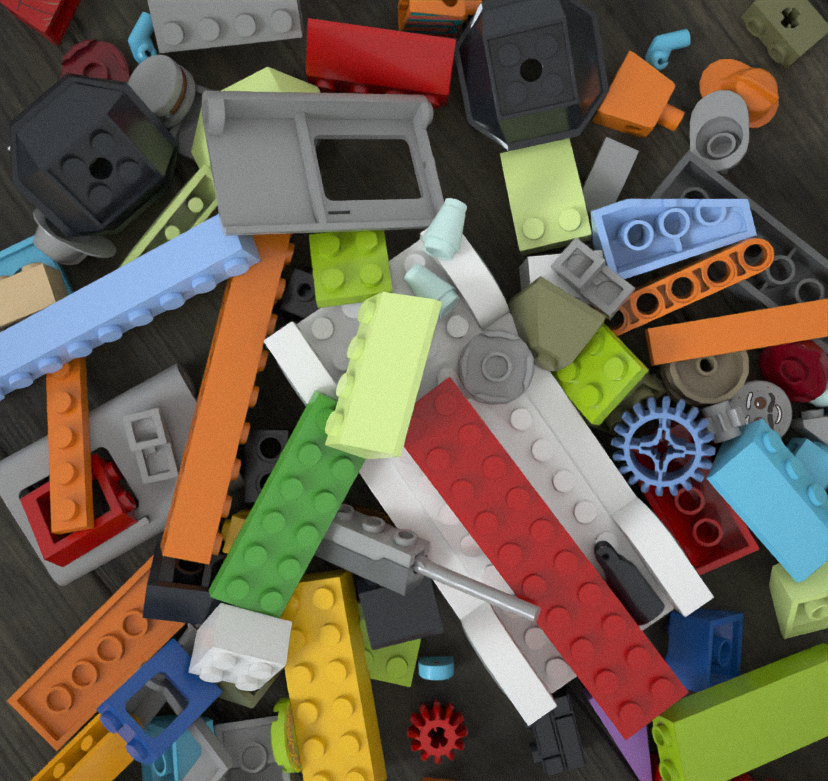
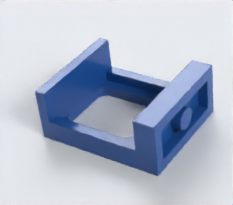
[96,638,223,766]

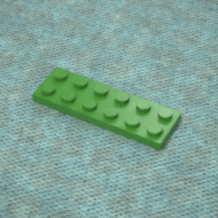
[209,390,366,618]

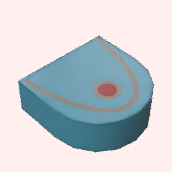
[418,656,454,680]

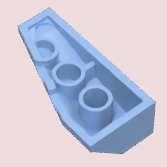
[591,199,757,279]

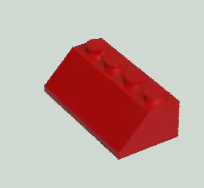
[306,18,456,109]
[625,420,760,576]

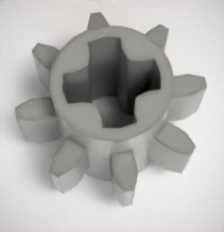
[700,400,747,444]

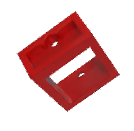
[20,454,138,567]

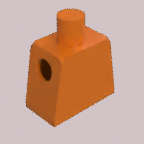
[592,50,685,138]

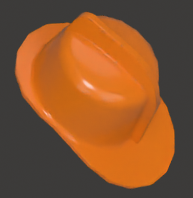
[699,59,779,128]

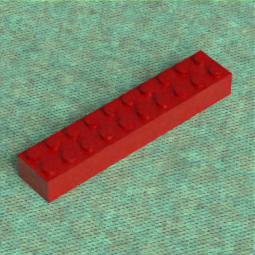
[404,377,689,740]

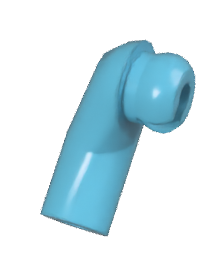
[128,12,157,64]
[645,29,690,71]

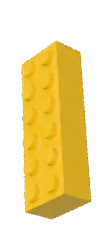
[280,569,387,781]

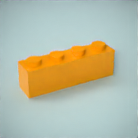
[30,712,145,781]

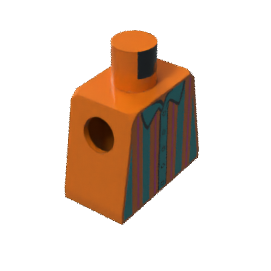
[397,0,482,38]

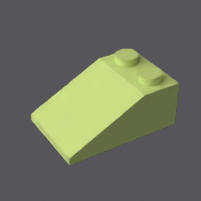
[500,138,592,256]

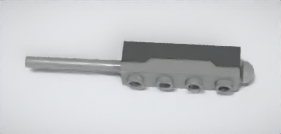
[314,504,541,623]

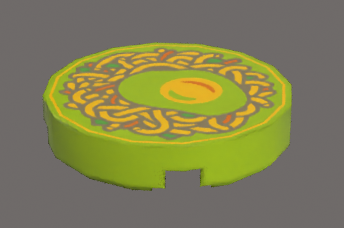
[271,697,302,774]

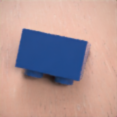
[665,609,744,692]

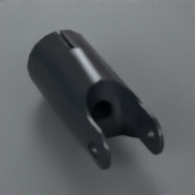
[594,541,665,626]

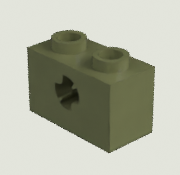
[741,0,828,69]

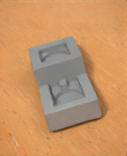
[582,137,639,215]
[551,238,635,320]
[121,407,180,485]

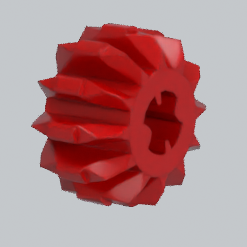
[407,699,468,765]

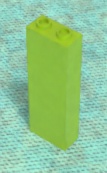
[652,643,828,781]

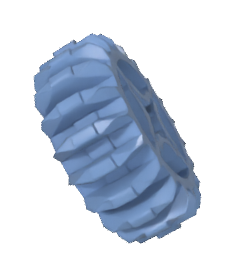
[611,396,716,496]

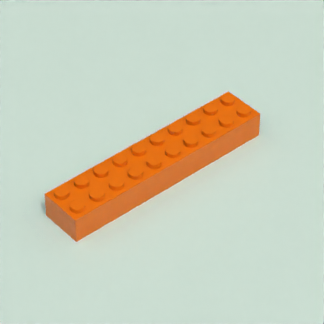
[160,233,295,564]

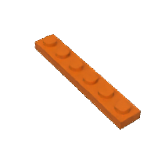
[46,356,94,534]

